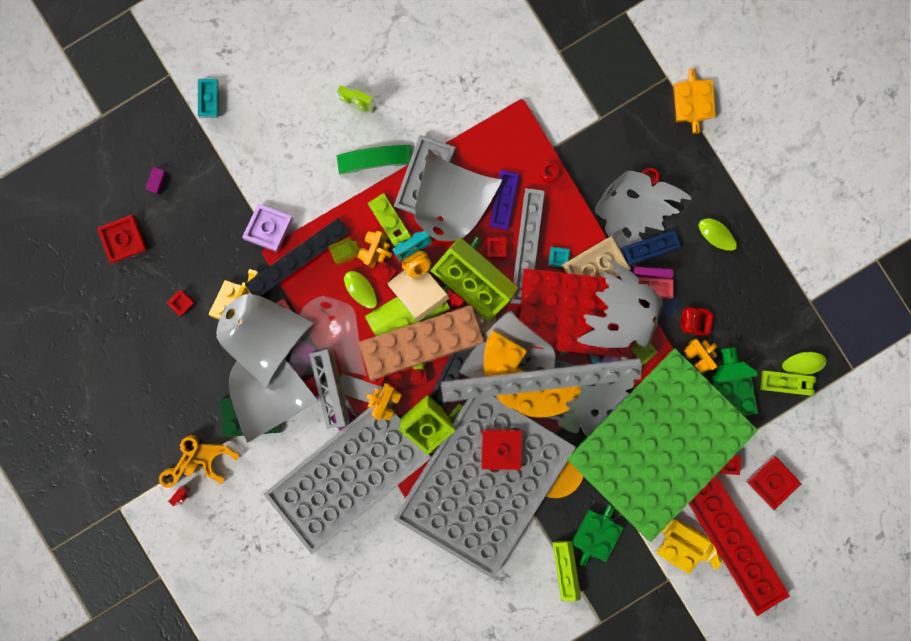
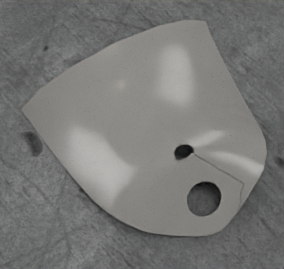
[414,149,502,241]
[216,294,313,388]
[460,312,555,379]
[229,358,318,443]

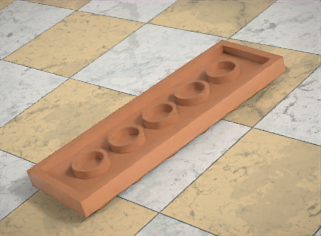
[359,306,484,381]

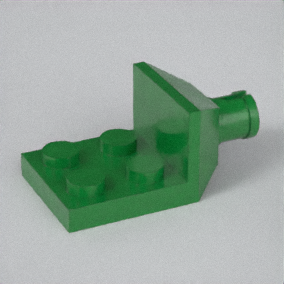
[711,347,758,416]

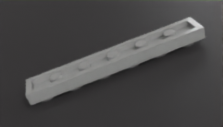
[510,188,544,304]

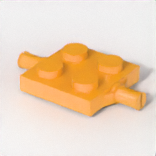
[674,68,715,134]

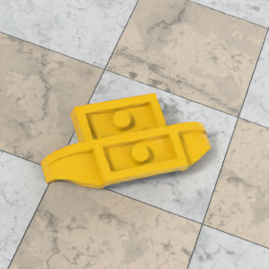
[209,269,263,325]
[656,518,722,574]

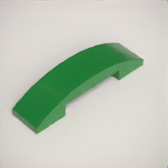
[336,145,413,175]

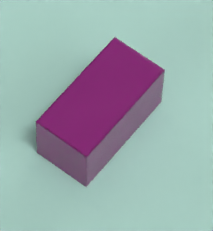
[145,167,167,195]

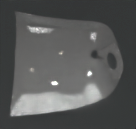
[290,297,367,377]

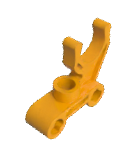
[159,435,240,488]

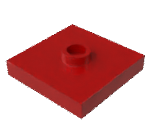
[97,214,148,264]
[481,429,522,470]
[746,455,802,511]

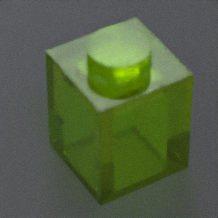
[328,237,360,266]

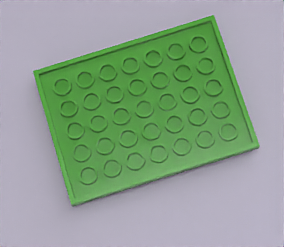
[567,348,758,542]

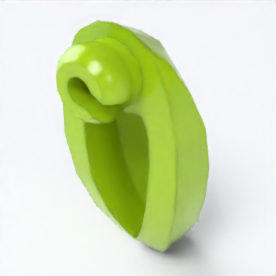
[699,219,737,251]
[344,271,377,308]
[782,352,827,375]

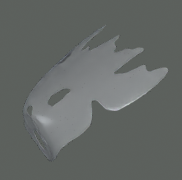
[595,171,691,267]
[577,259,663,348]
[558,357,634,437]

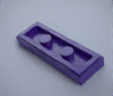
[489,170,519,230]

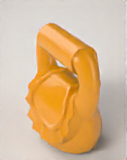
[402,250,431,278]

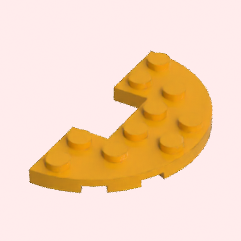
[483,329,581,417]

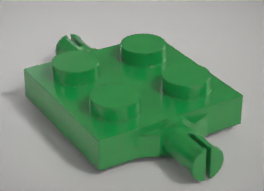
[572,504,623,567]

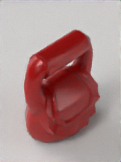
[681,307,714,337]

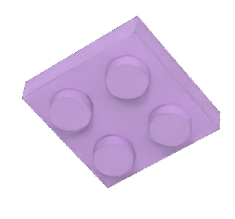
[242,204,294,252]

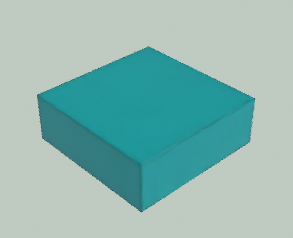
[548,247,570,268]

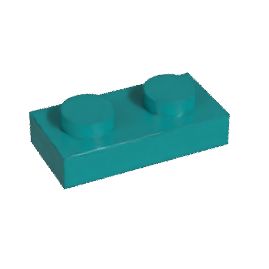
[198,79,218,118]
[393,230,433,262]

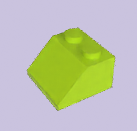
[400,395,456,455]

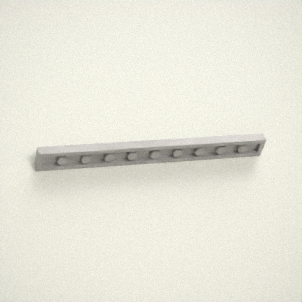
[441,359,642,402]

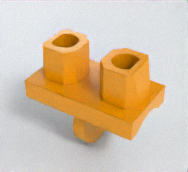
[358,231,392,268]
[682,339,717,374]
[366,383,401,421]

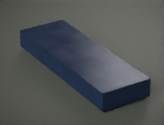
[622,230,681,265]

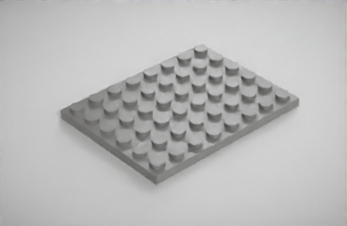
[394,396,576,579]

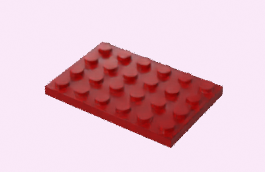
[519,269,634,359]

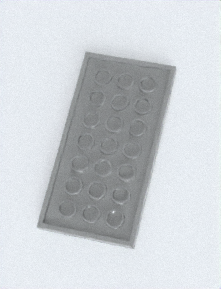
[263,403,432,555]

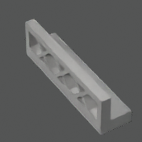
[310,349,350,429]

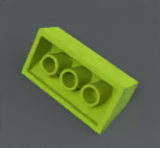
[430,237,518,321]
[365,297,450,336]

